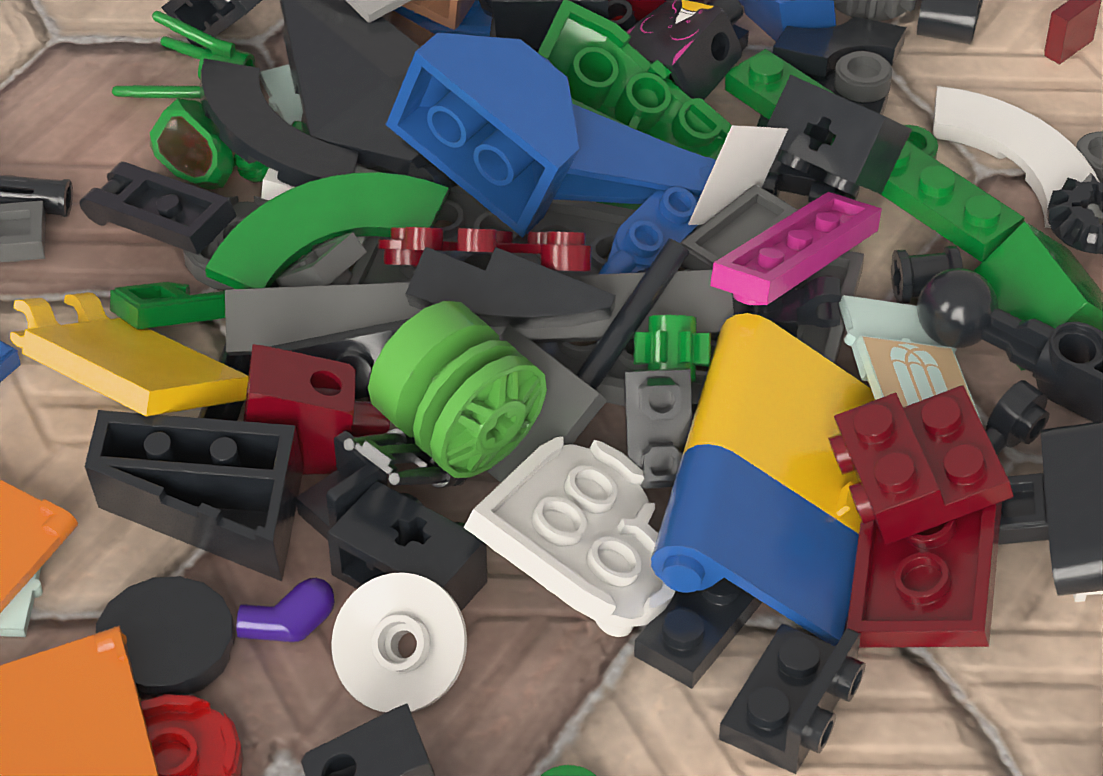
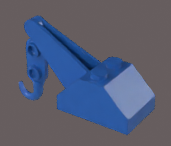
[386,33,716,274]

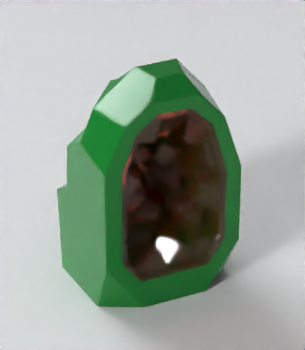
[150,98,235,190]

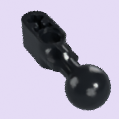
[917,268,1103,422]

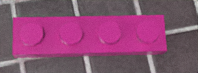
[710,192,882,305]

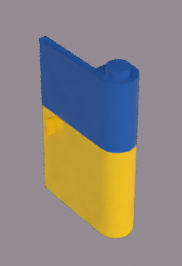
[651,313,875,646]

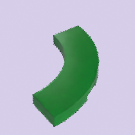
[205,172,449,289]

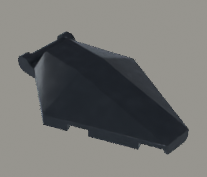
[280,0,458,195]

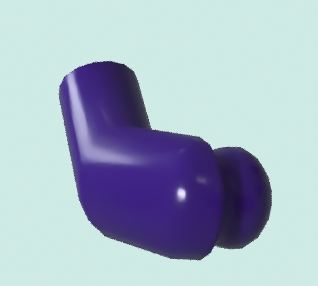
[237,577,335,642]

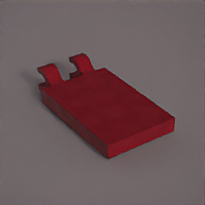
[847,502,1002,648]

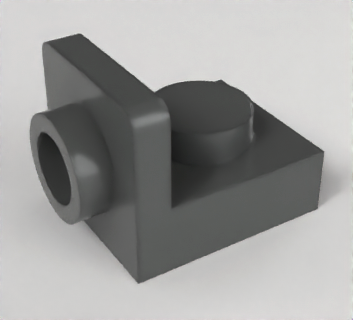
[275,232,367,287]

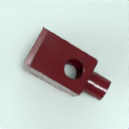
[243,344,390,475]

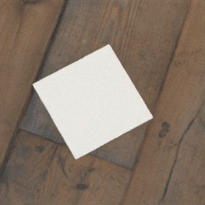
[688,125,788,225]

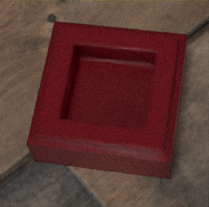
[1044,0,1102,65]

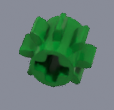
[634,315,711,382]

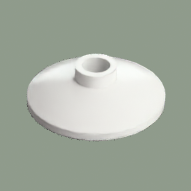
[332,573,467,712]

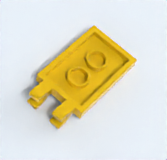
[10,292,249,416]

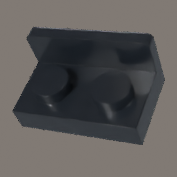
[719,624,866,774]

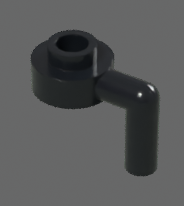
[985,380,1050,456]

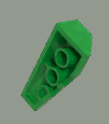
[538,0,732,160]

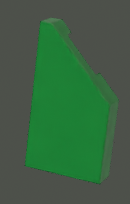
[110,282,225,329]

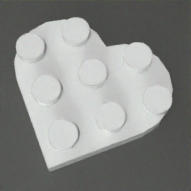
[464,437,675,637]

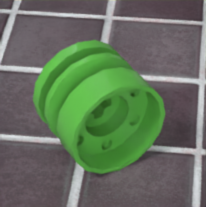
[368,301,547,478]

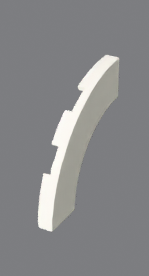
[933,86,1103,228]

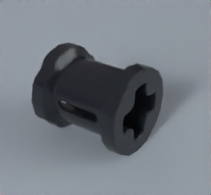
[891,246,963,304]

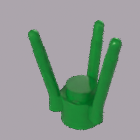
[112,11,255,99]

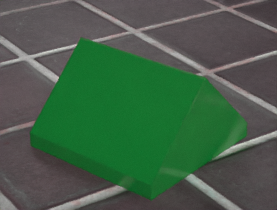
[974,221,1103,371]

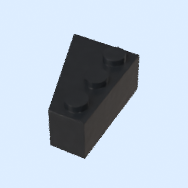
[84,410,304,581]

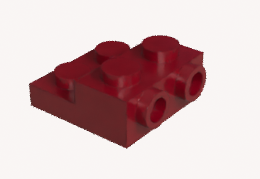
[828,385,1013,545]

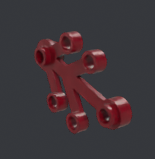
[378,227,592,271]

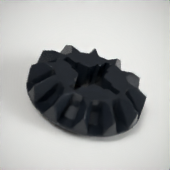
[1047,173,1103,254]

